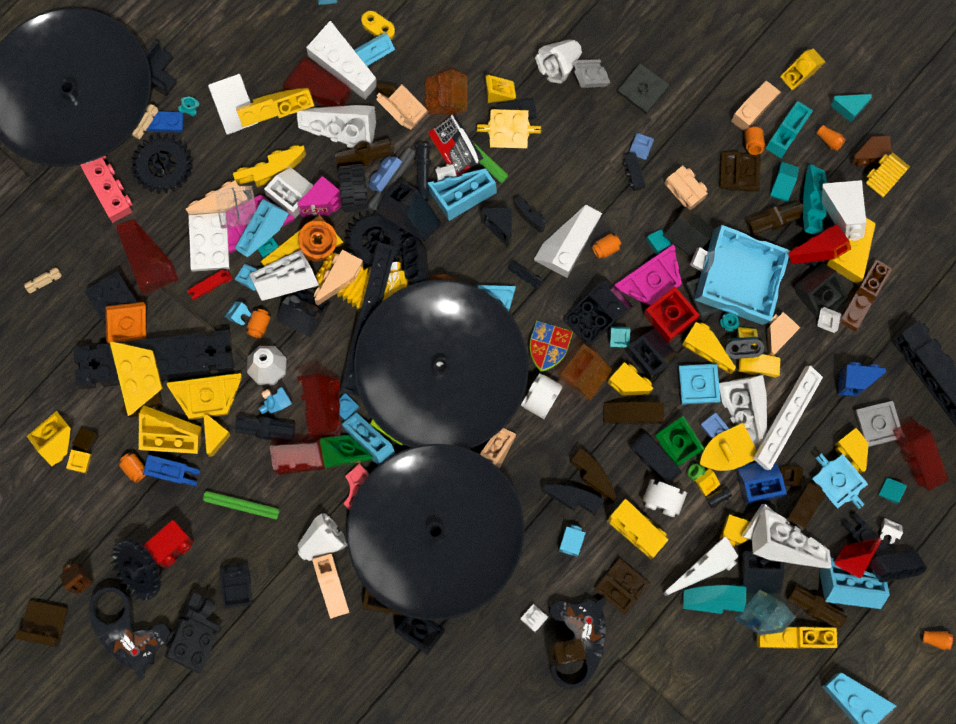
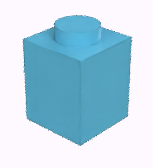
[559,525,585,557]

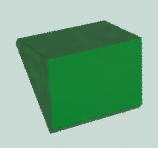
[655,416,704,466]
[320,435,373,468]

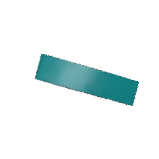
[803,164,827,236]

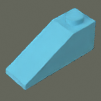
[235,199,289,257]
[342,412,395,466]

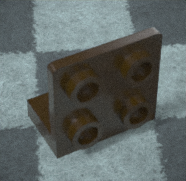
[15,601,68,647]

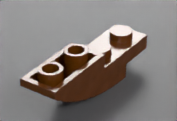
[839,259,892,332]

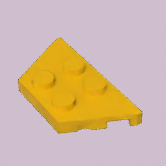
[110,342,163,416]
[167,373,242,419]

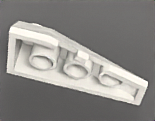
[297,105,376,148]
[752,510,831,569]
[663,537,739,596]

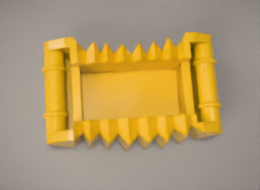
[314,253,368,312]

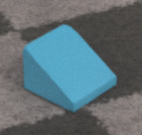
[235,264,258,291]

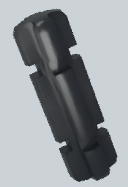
[508,261,543,289]

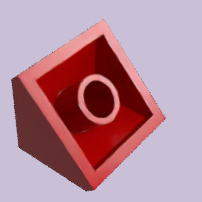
[834,537,881,579]

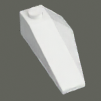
[534,205,602,278]
[719,375,767,450]

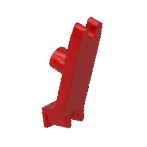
[187,270,233,300]

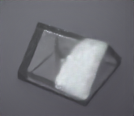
[214,186,256,229]

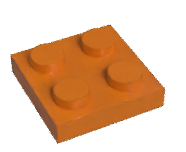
[105,302,146,343]

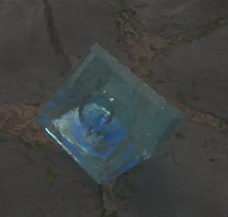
[735,590,796,635]

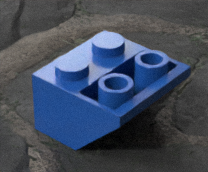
[837,362,886,397]
[736,462,787,505]

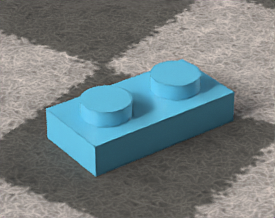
[354,32,395,66]

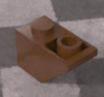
[851,136,892,167]

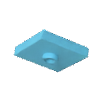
[678,364,720,405]

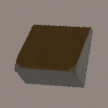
[377,81,397,96]
[72,427,99,453]
[780,466,803,488]

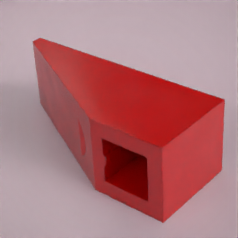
[788,224,851,264]

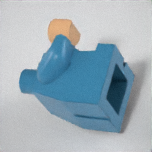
[259,387,292,414]

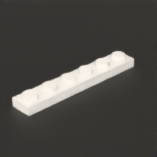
[753,366,823,470]

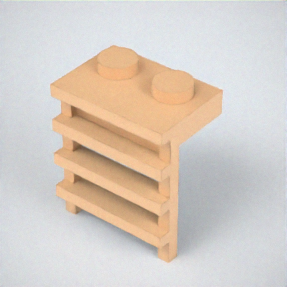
[376,85,429,130]

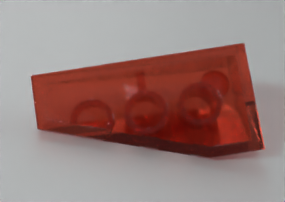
[116,219,179,294]

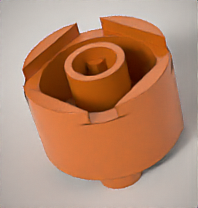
[298,221,337,262]

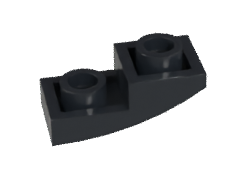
[514,197,546,233]

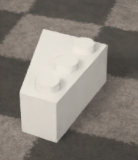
[249,250,319,301]

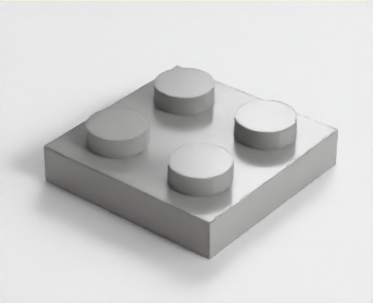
[855,401,904,447]

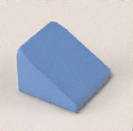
[629,133,654,160]

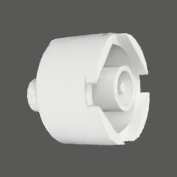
[521,373,563,419]
[642,479,687,517]

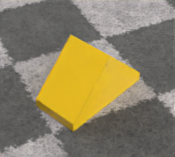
[485,75,516,103]
[204,415,231,457]

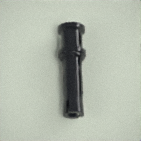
[415,143,431,201]

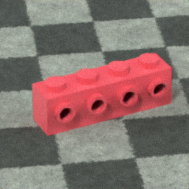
[80,156,133,223]

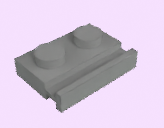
[572,60,610,88]

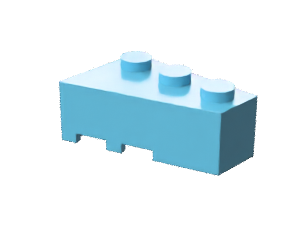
[428,169,497,221]
[819,557,890,609]
[822,673,896,724]

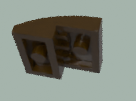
[720,152,761,191]
[594,558,650,615]

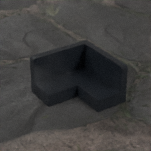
[145,41,177,97]

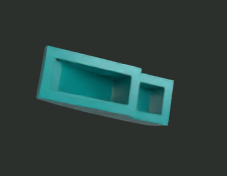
[766,101,813,158]
[683,585,746,614]

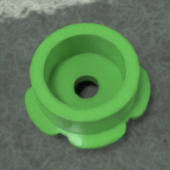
[687,464,705,482]

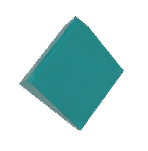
[646,230,672,255]
[878,478,907,504]

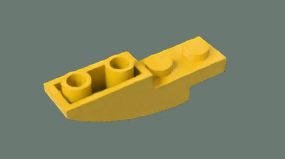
[236,88,314,127]
[233,145,306,187]
[757,627,837,648]

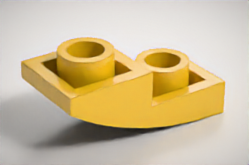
[739,354,780,378]

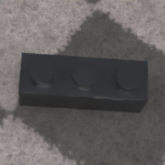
[622,153,646,191]

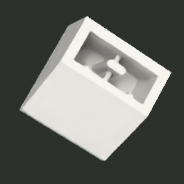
[264,168,313,219]

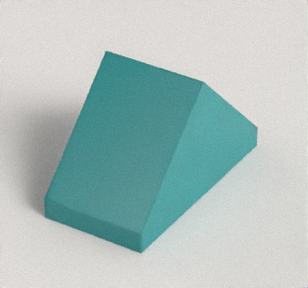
[830,94,871,123]
[770,162,799,202]

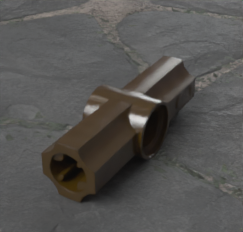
[335,138,394,168]
[746,201,803,235]
[787,585,848,630]

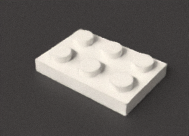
[189,213,230,271]

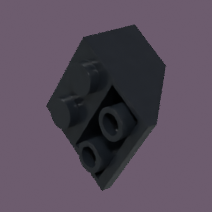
[276,289,331,337]
[626,328,679,381]
[741,551,785,594]

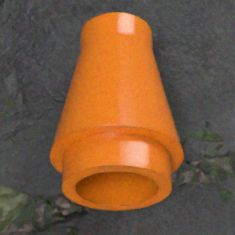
[817,125,846,151]
[923,631,953,651]

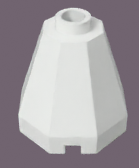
[535,40,582,83]
[247,346,287,385]
[298,513,347,561]

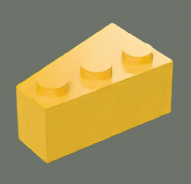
[826,218,876,285]
[139,405,202,454]
[607,499,668,559]

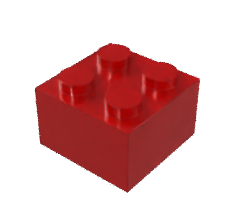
[644,287,700,343]
[144,520,193,568]

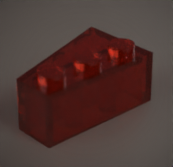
[283,57,351,107]
[297,373,341,439]
[893,420,949,491]
[270,440,334,475]

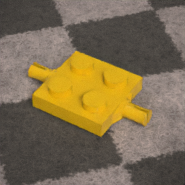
[477,110,541,148]

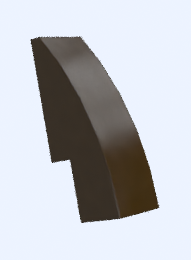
[603,402,664,425]
[570,448,617,503]

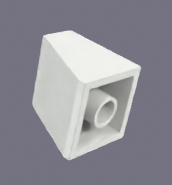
[821,180,866,241]

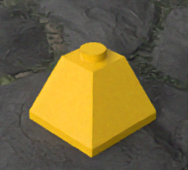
[27,411,71,466]

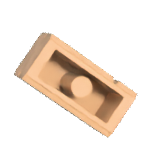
[664,166,708,210]

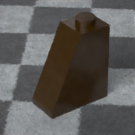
[784,482,826,532]

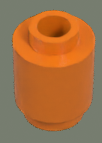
[744,127,765,155]
[592,233,621,259]
[246,309,271,339]
[119,453,146,483]

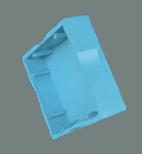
[694,225,790,325]

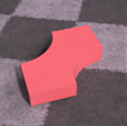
[344,463,370,510]

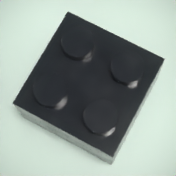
[84,271,138,325]

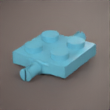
[812,453,868,509]

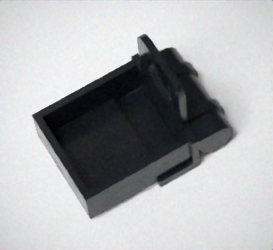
[219,563,253,609]

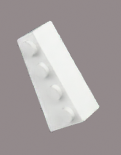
[306,21,377,99]

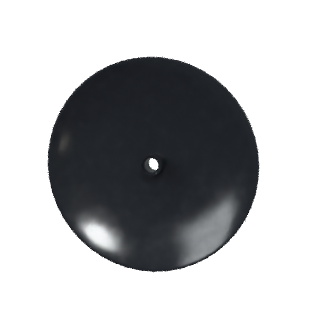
[0,8,151,167]
[354,280,528,449]
[347,444,525,621]

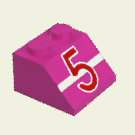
[297,176,341,217]

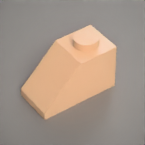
[767,312,800,356]

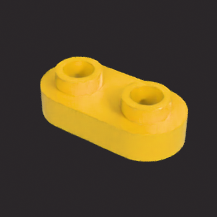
[362,11,395,40]

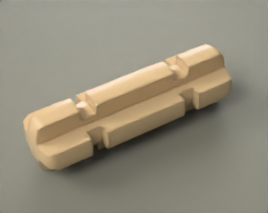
[132,104,158,139]
[24,267,61,293]

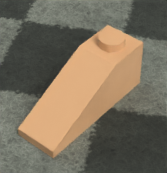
[732,81,780,132]
[480,428,516,468]

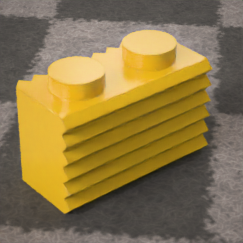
[866,153,910,197]

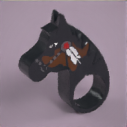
[89,587,172,680]
[549,598,606,689]

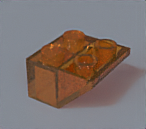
[425,69,467,115]
[559,344,613,401]

